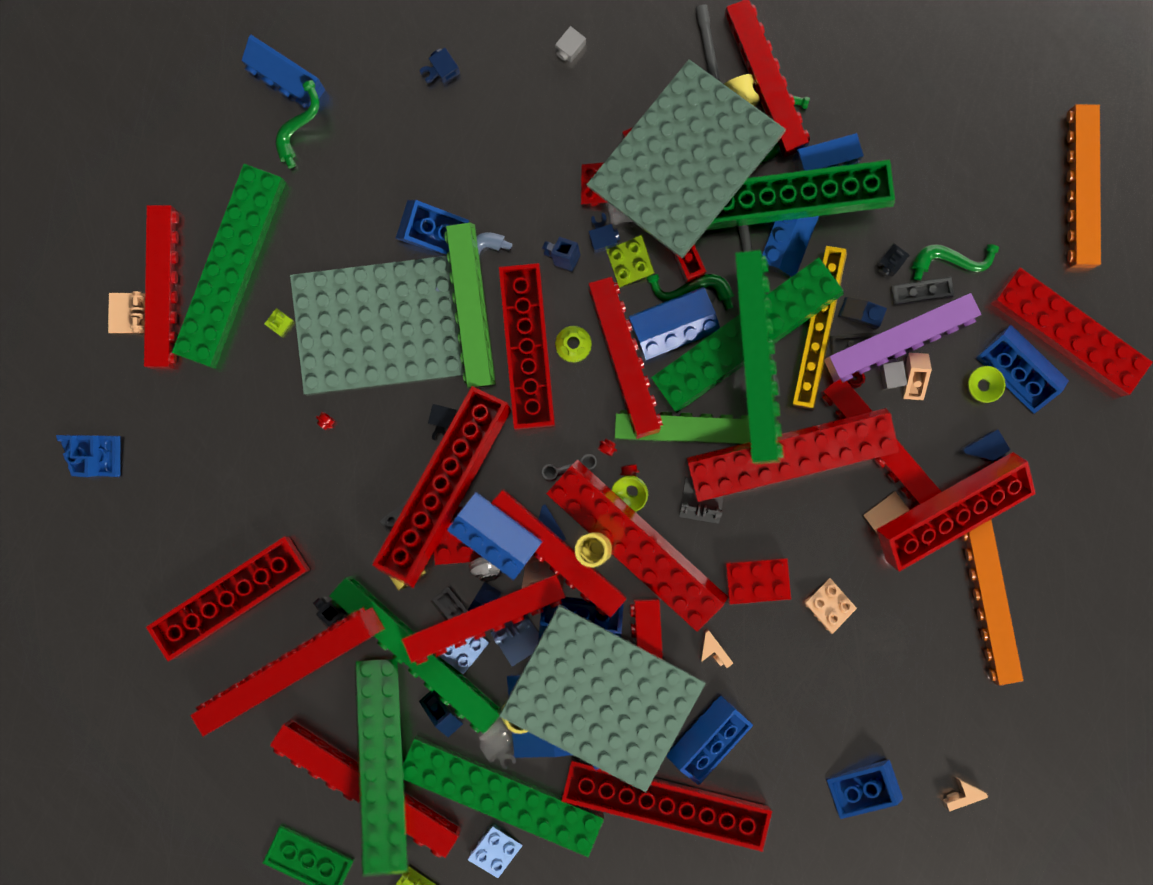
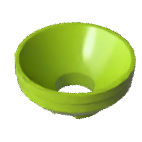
[555,326,592,363]
[967,366,1006,403]
[612,476,648,512]

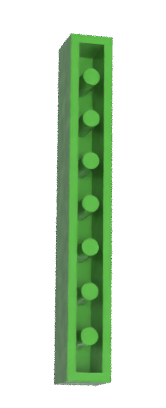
[445,223,496,388]
[614,410,779,444]

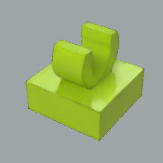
[264,308,293,337]

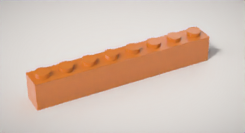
[1067,104,1101,268]
[962,520,1023,686]

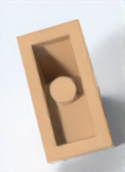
[700,629,734,668]
[942,778,988,811]

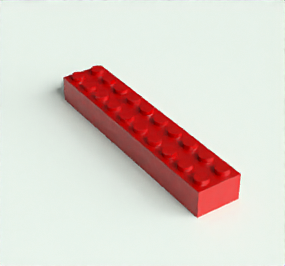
[372,386,511,588]
[687,408,899,502]
[546,459,728,632]
[190,607,385,737]
[270,719,462,858]
[562,757,772,852]

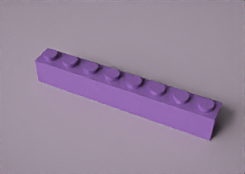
[824,293,982,383]

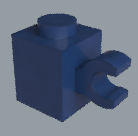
[419,48,460,84]
[588,213,620,254]
[542,237,581,271]

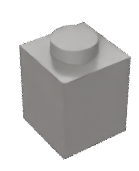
[555,26,586,62]
[880,358,907,390]

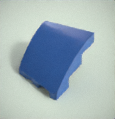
[56,435,120,477]

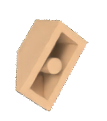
[903,353,932,400]

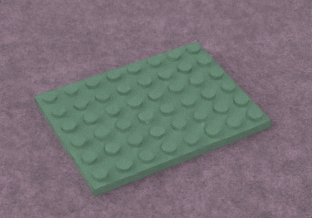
[587,60,786,259]
[290,256,464,395]
[499,605,706,792]

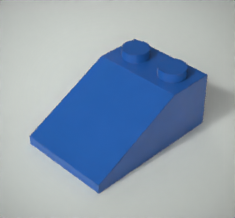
[395,200,469,255]
[827,759,903,819]

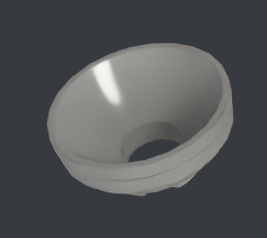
[469,557,502,581]

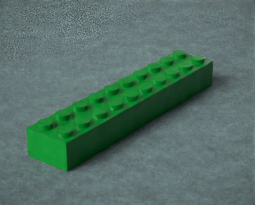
[706,160,895,230]
[172,164,286,369]
[735,250,784,465]
[651,258,844,413]
[329,576,502,734]
[354,659,408,876]
[402,735,604,857]

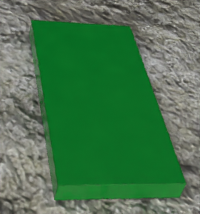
[263,824,354,885]

